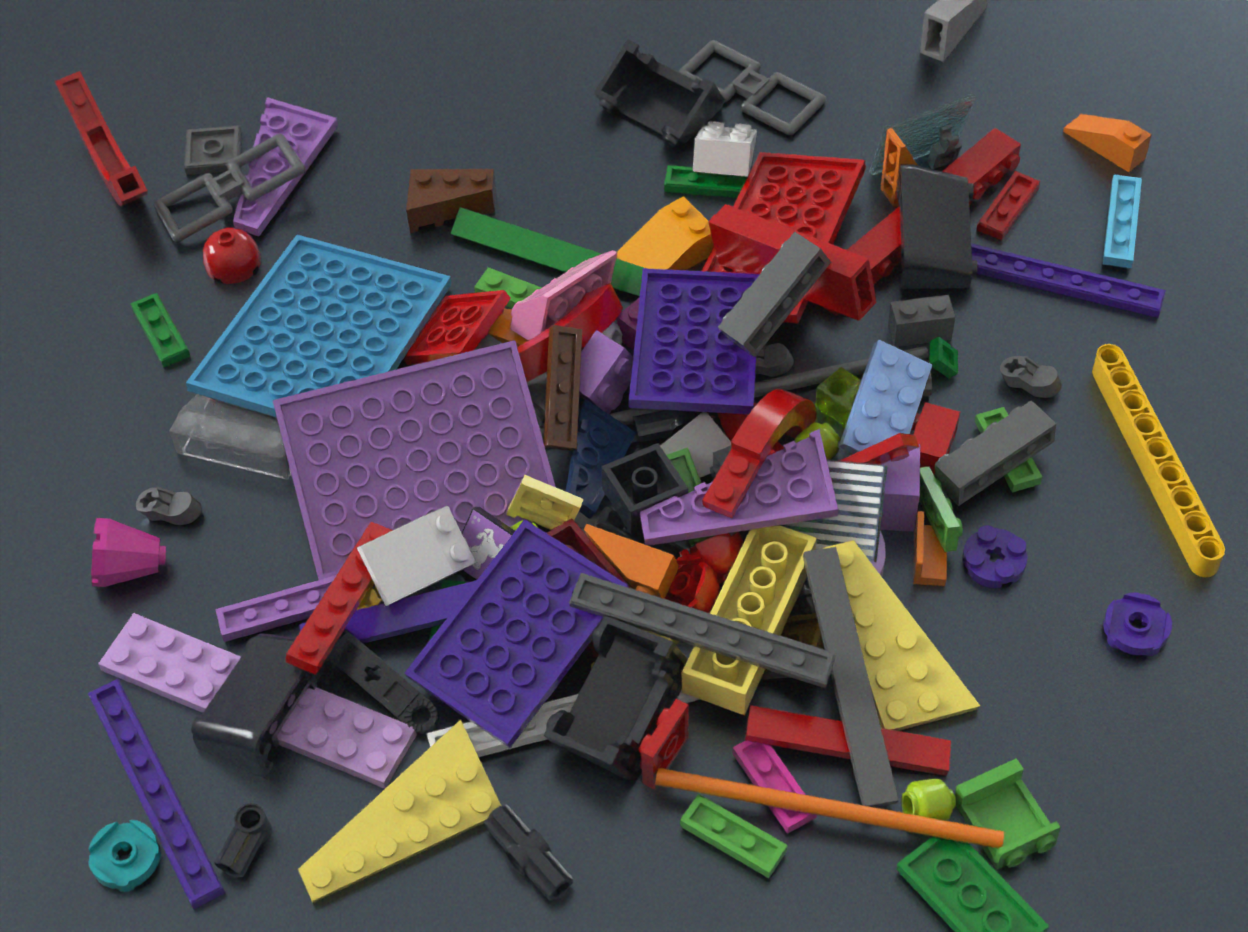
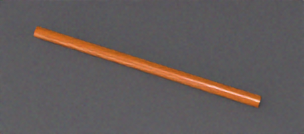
[656,768,1005,848]

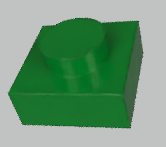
[929,337,958,379]

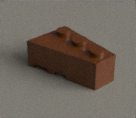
[406,169,496,233]

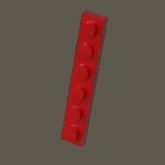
[285,522,393,675]

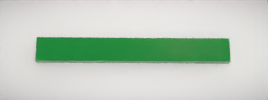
[451,207,644,297]

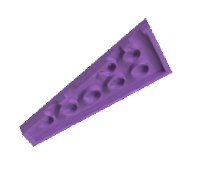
[233,97,338,236]
[640,429,838,546]

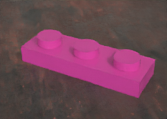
[733,741,817,834]

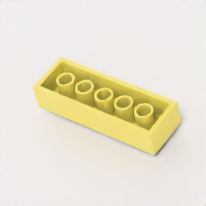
[682,525,817,715]

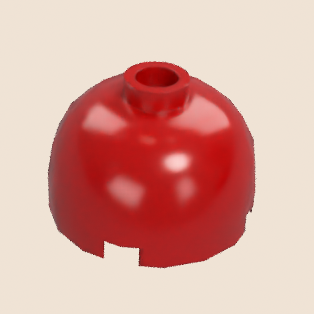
[203,227,261,284]
[679,532,744,584]
[665,555,720,613]

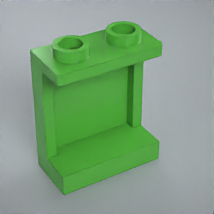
[955,758,1061,870]

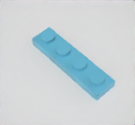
[1102,174,1142,268]

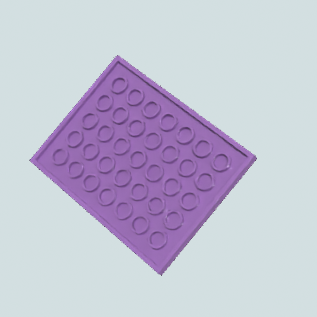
[272,340,556,580]

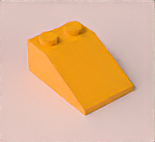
[616,196,714,270]

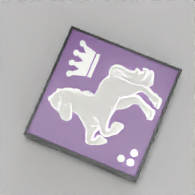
[462,506,515,580]

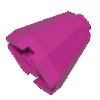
[91,518,166,587]

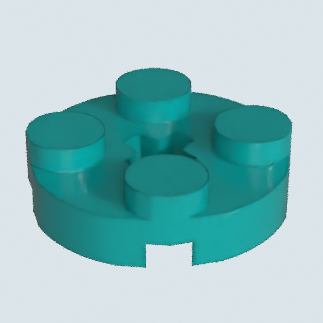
[88,820,162,892]

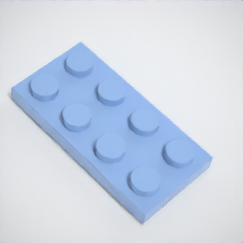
[839,340,932,454]

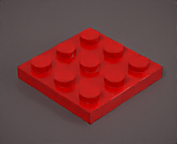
[403,290,511,365]

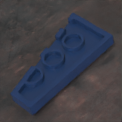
[565,399,636,519]

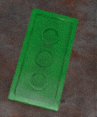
[896,836,1049,932]

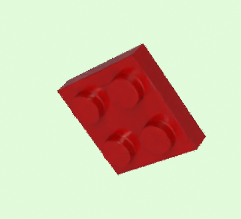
[639,699,689,789]

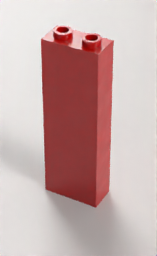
[708,204,877,321]

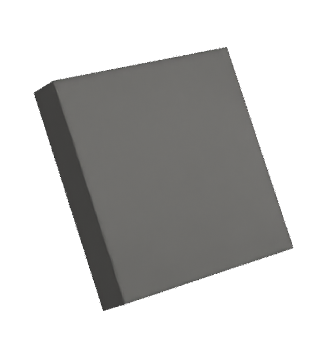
[184,125,242,175]

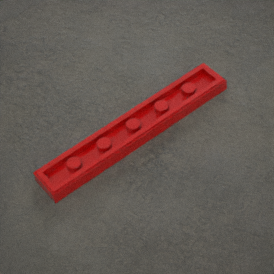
[745,705,951,776]

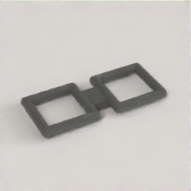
[678,40,826,136]
[154,134,306,242]

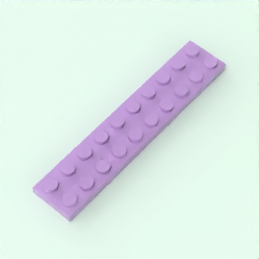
[98,613,417,789]

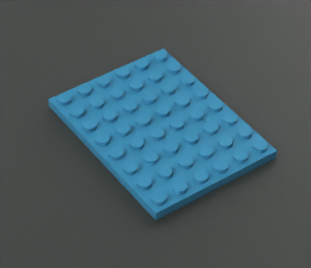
[186,235,451,417]

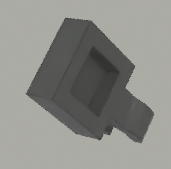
[927,124,962,169]

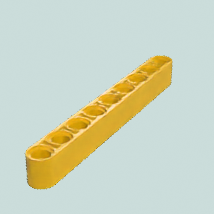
[1092,344,1225,578]

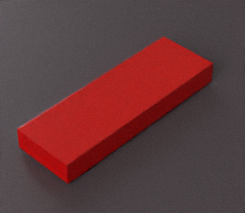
[976,171,1040,241]

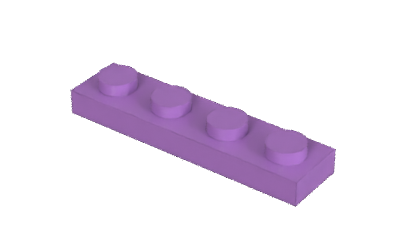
[215,575,336,642]

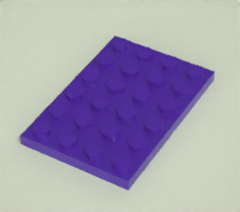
[629,268,760,414]
[404,519,629,748]

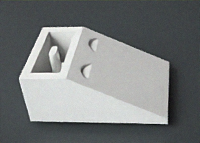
[693,122,757,176]

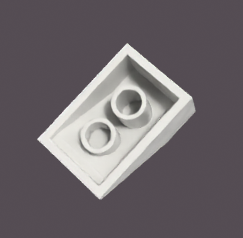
[357,506,476,606]

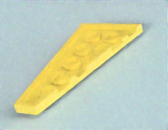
[823,540,980,731]
[298,720,501,903]

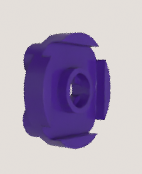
[962,525,1028,588]
[1103,593,1172,656]

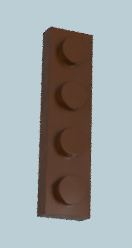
[543,325,582,451]

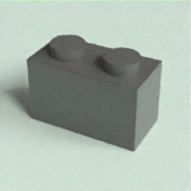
[888,295,955,347]

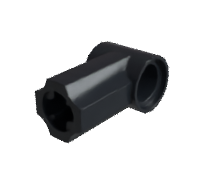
[214,803,272,878]

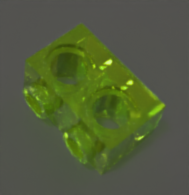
[816,367,861,429]

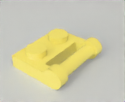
[506,475,583,530]

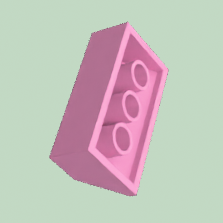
[510,250,617,340]

